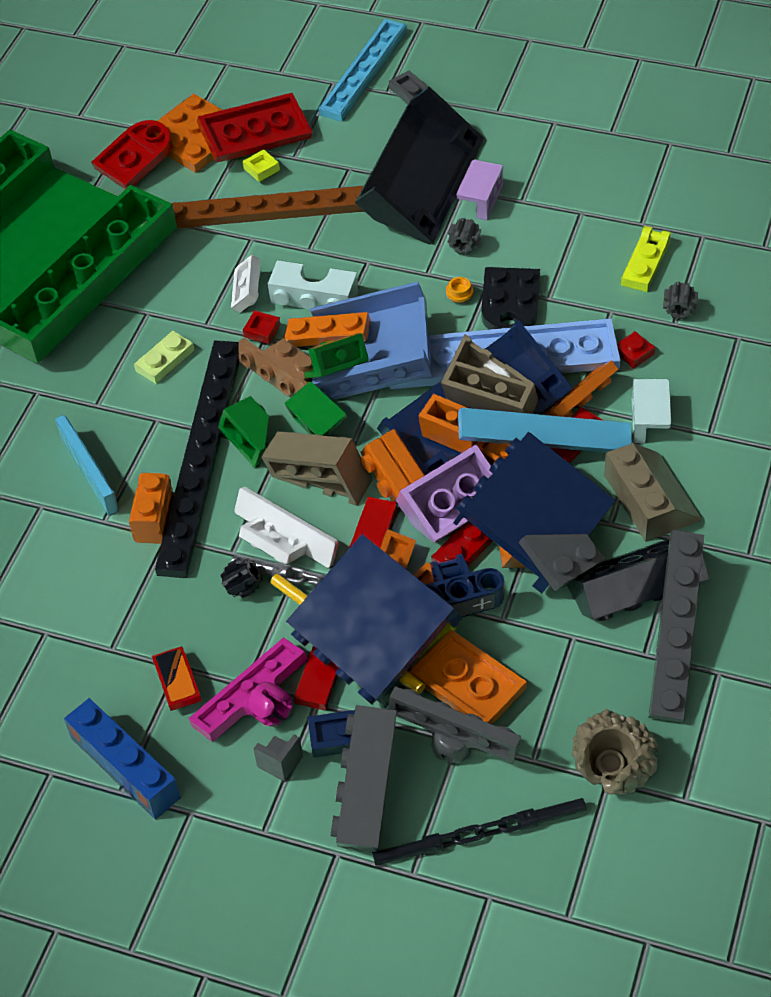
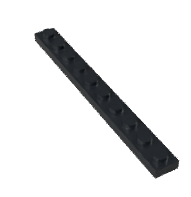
[155,340,240,578]

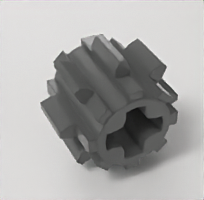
[447,218,481,254]
[663,281,698,319]

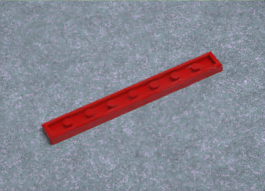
[294,497,397,711]

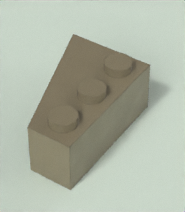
[441,334,539,414]
[262,431,372,506]

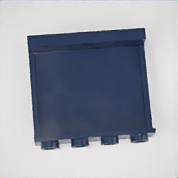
[453,431,616,594]
[286,534,462,708]

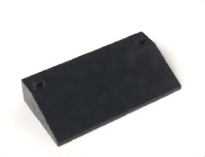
[355,86,484,244]

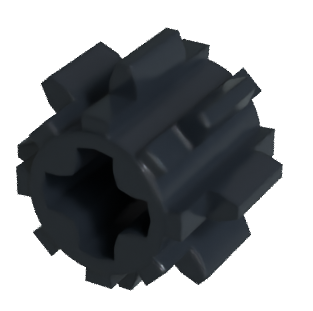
[220,557,262,599]

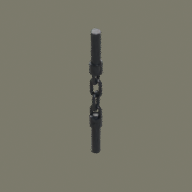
[372,798,587,866]

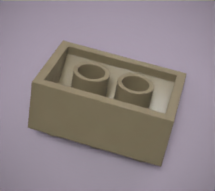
[604,443,701,542]

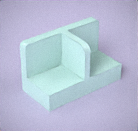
[632,379,671,443]

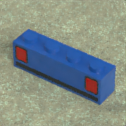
[64,698,181,820]

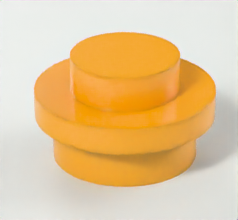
[446,277,474,303]

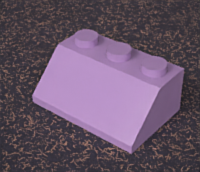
[396,445,493,543]

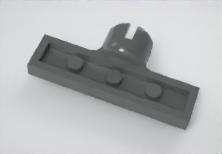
[389,686,521,763]

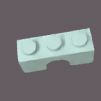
[268,260,358,309]

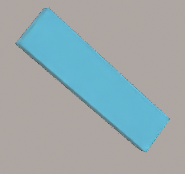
[55,415,119,515]

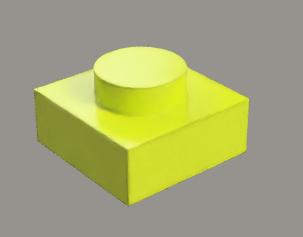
[243,149,280,182]

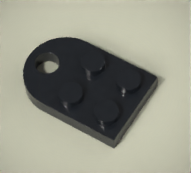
[481,267,540,330]

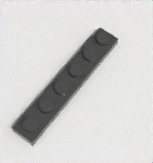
[648,529,704,723]

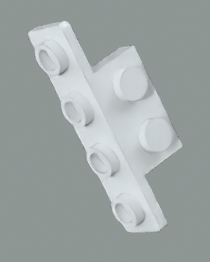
[235,487,339,568]

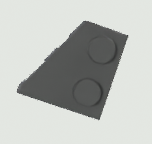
[519,534,605,591]

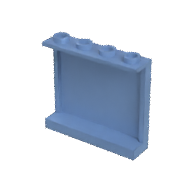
[310,281,432,400]

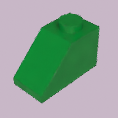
[218,396,269,468]

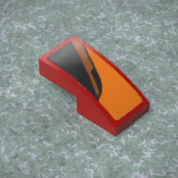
[152,646,202,711]

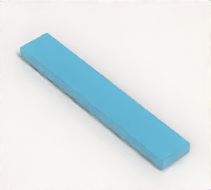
[319,19,407,122]
[458,408,632,453]

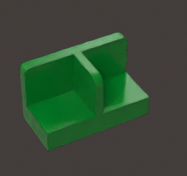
[303,333,369,378]
[284,382,347,436]

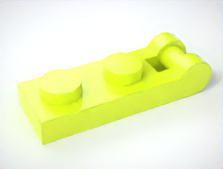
[621,226,671,292]

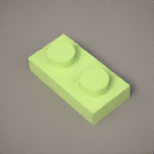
[134,331,194,384]

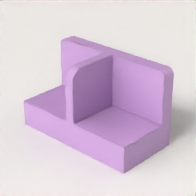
[457,160,503,220]

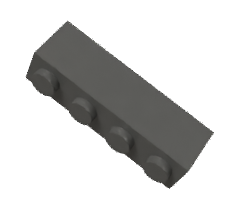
[331,705,397,852]

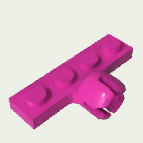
[188,637,307,743]

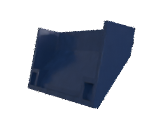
[377,320,573,475]

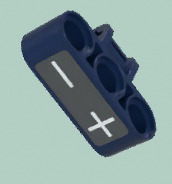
[426,554,504,617]

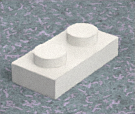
[231,255,260,313]

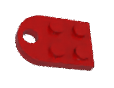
[91,120,172,189]

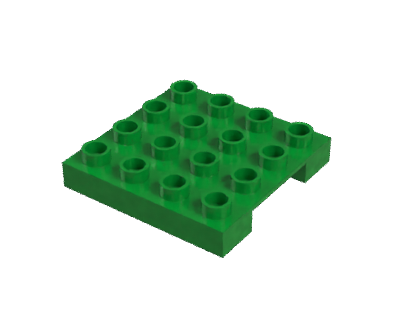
[0,129,177,364]

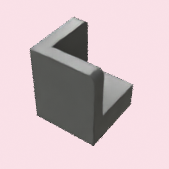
[253,735,303,782]

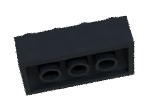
[567,538,709,621]

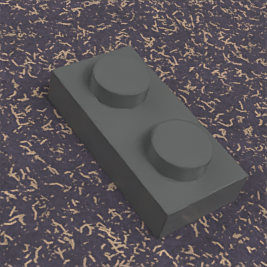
[389,70,428,105]

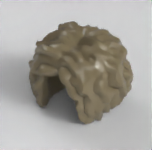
[572,708,660,795]

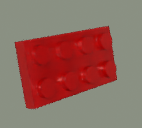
[197,92,312,163]

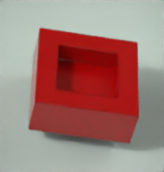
[243,310,281,344]
[617,331,655,369]

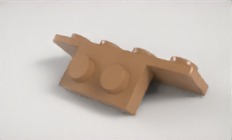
[239,338,313,398]

